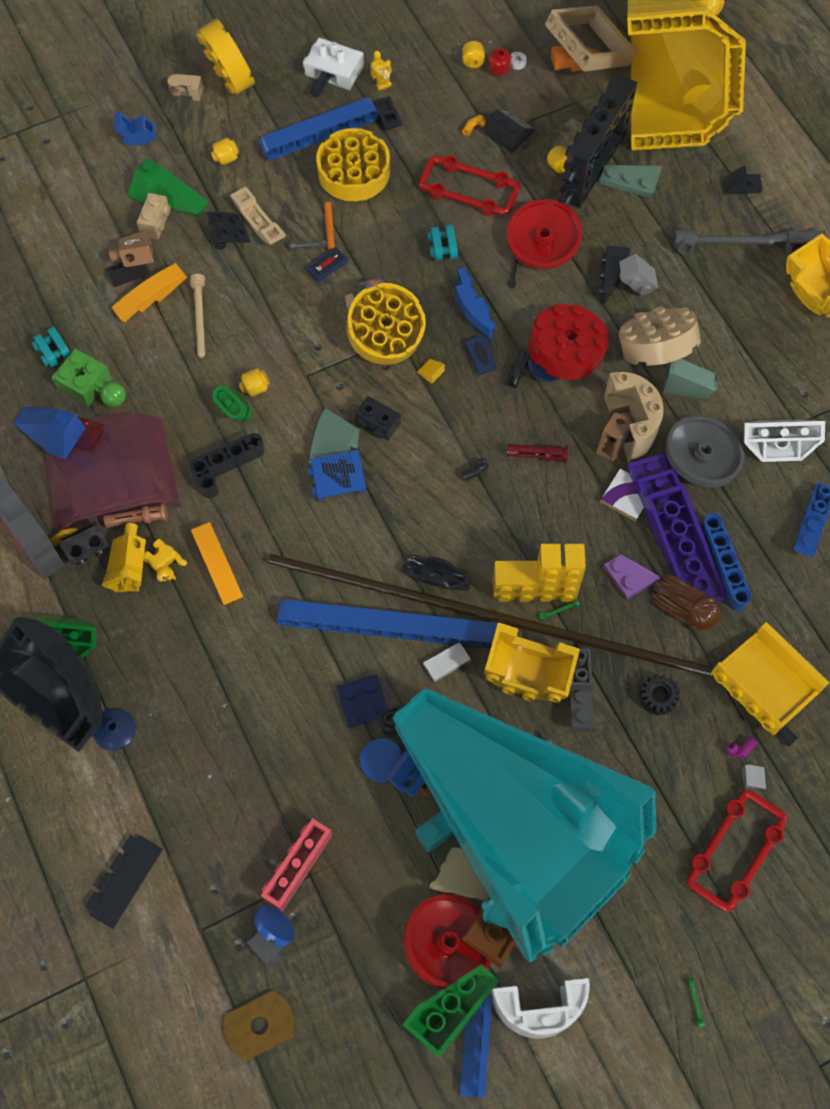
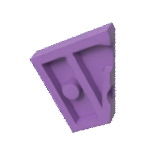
[603,554,660,600]

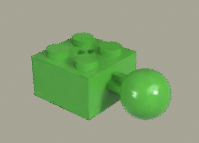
[52,348,126,407]

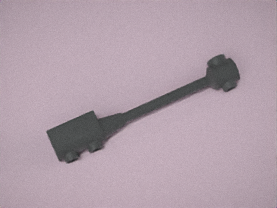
[673,226,827,256]

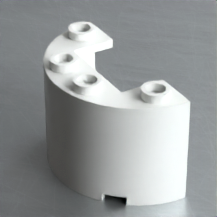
[490,978,589,1039]

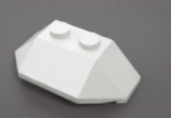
[744,420,825,462]

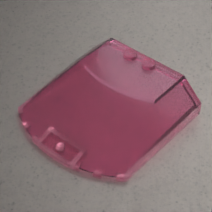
[45,413,181,531]

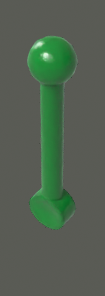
[539,599,580,621]
[687,977,706,1028]

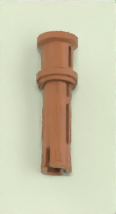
[104,503,168,528]

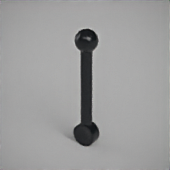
[509,256,519,288]

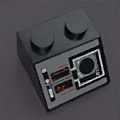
[485,109,535,153]

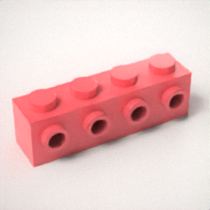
[261,818,333,912]

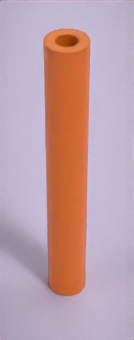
[324,202,335,251]

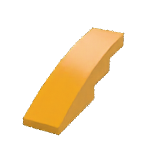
[111,263,187,323]
[191,522,243,605]

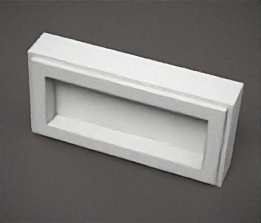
[423,642,471,682]

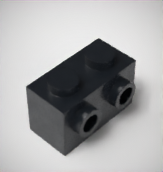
[355,395,401,441]

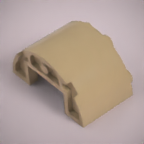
[604,372,663,463]

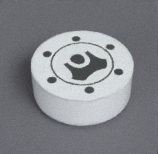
[511,52,526,70]

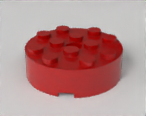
[528,304,609,380]

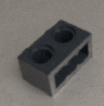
[58,522,109,565]

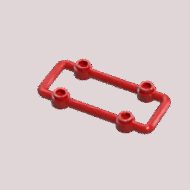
[418,155,521,216]
[687,790,787,912]

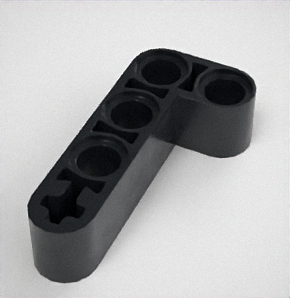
[190,433,265,498]

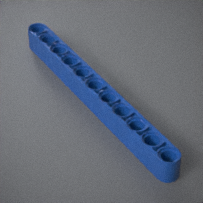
[276,600,498,649]

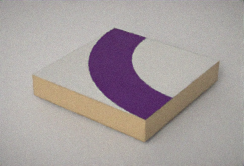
[600,469,644,522]

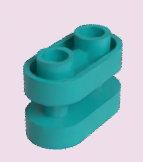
[427,224,458,261]
[31,326,71,368]

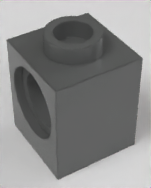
[247,932,284,966]

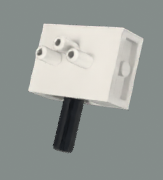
[303,38,364,98]

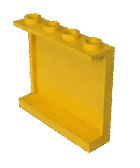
[711,622,830,736]

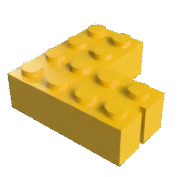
[493,544,586,602]

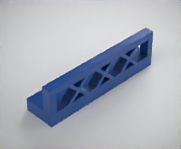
[386,749,425,797]
[460,996,492,1098]

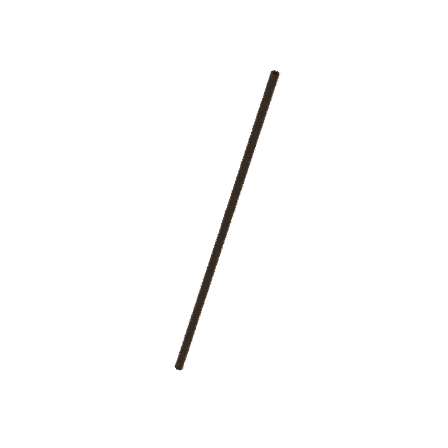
[268,554,714,678]

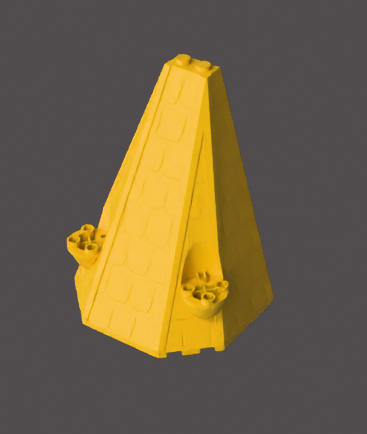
[627,0,746,150]

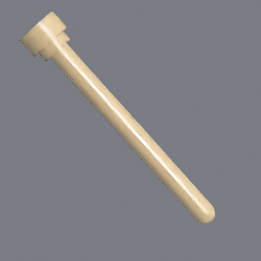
[190,274,205,358]

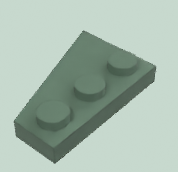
[599,165,662,198]

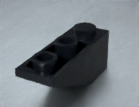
[598,245,630,304]

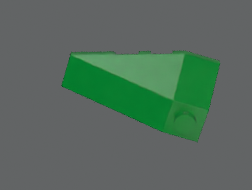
[128,158,209,216]
[403,965,500,1058]

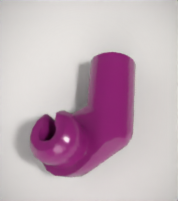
[726,736,758,758]

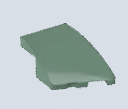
[309,409,360,463]

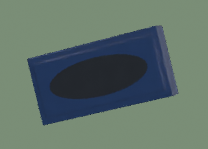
[465,335,497,375]

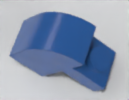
[114,112,156,146]

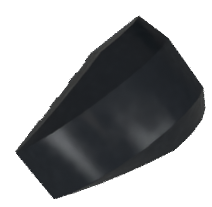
[0,617,102,752]

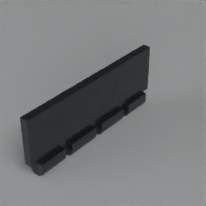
[85,835,163,929]

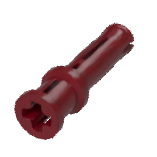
[507,444,568,463]

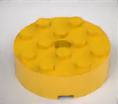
[196,18,255,95]
[316,128,390,201]
[346,283,426,365]

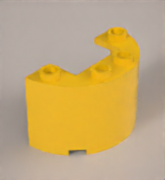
[786,233,830,317]
[484,622,580,703]

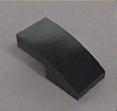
[373,96,402,131]

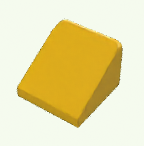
[417,359,445,384]

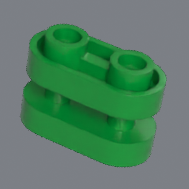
[212,385,253,422]

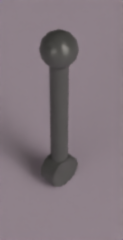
[288,240,327,249]

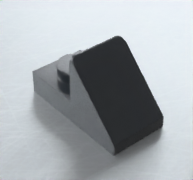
[723,166,763,194]

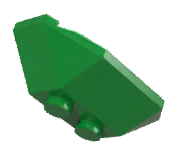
[11,615,97,657]

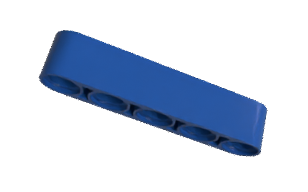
[701,513,752,612]

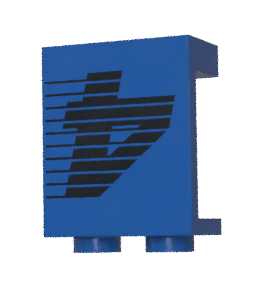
[307,450,366,502]

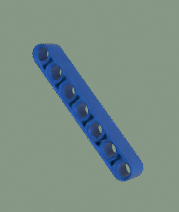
[259,98,379,160]

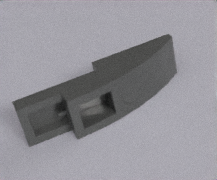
[569,648,594,732]

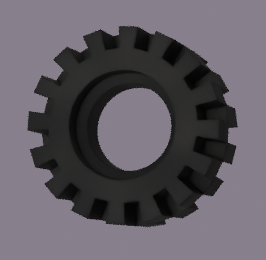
[639,674,680,716]

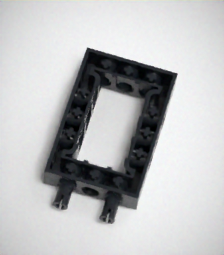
[558,74,638,209]

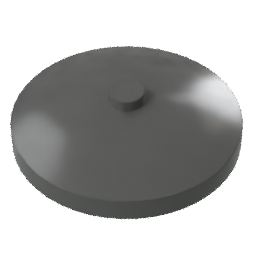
[665,416,744,487]

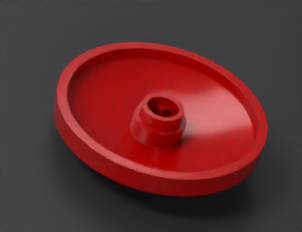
[507,199,582,269]
[403,894,491,989]

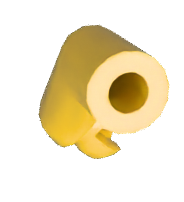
[50,527,79,547]

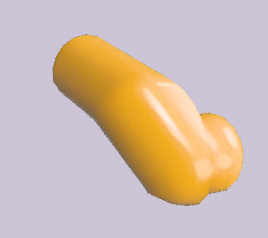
[462,115,486,136]

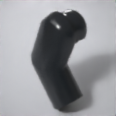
[462,458,489,481]

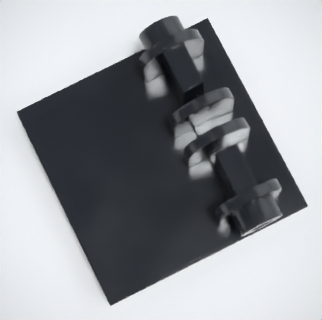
[206,211,251,249]

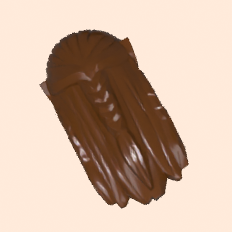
[651,574,722,631]

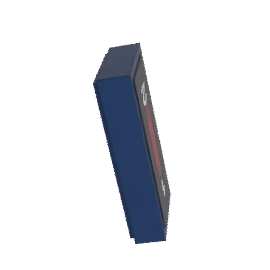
[307,247,348,282]

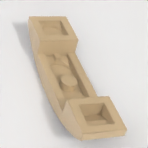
[230,187,286,245]

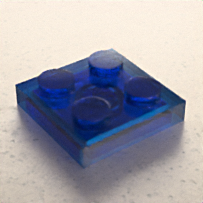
[336,674,388,728]

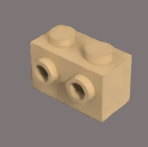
[137,193,170,240]

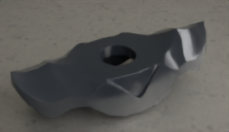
[401,554,470,591]

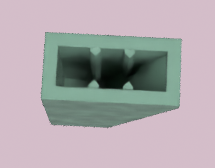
[663,359,718,400]

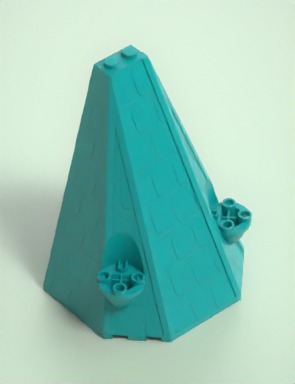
[392,688,656,962]

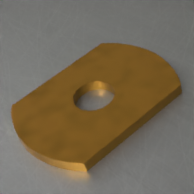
[224,990,295,1061]

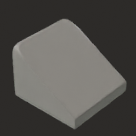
[742,764,766,790]

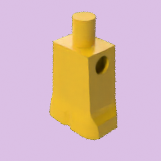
[102,523,146,592]

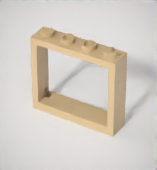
[545,5,637,72]

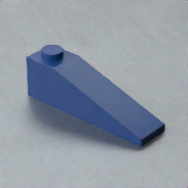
[13,407,86,460]

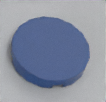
[360,738,403,783]
[253,905,295,947]

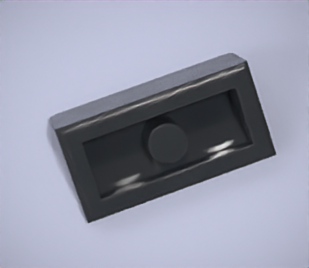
[106,262,149,287]

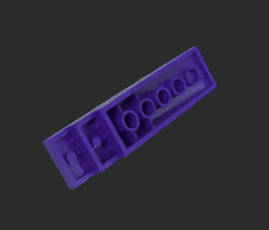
[626,453,728,602]

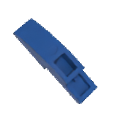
[455,267,496,339]
[793,482,830,558]

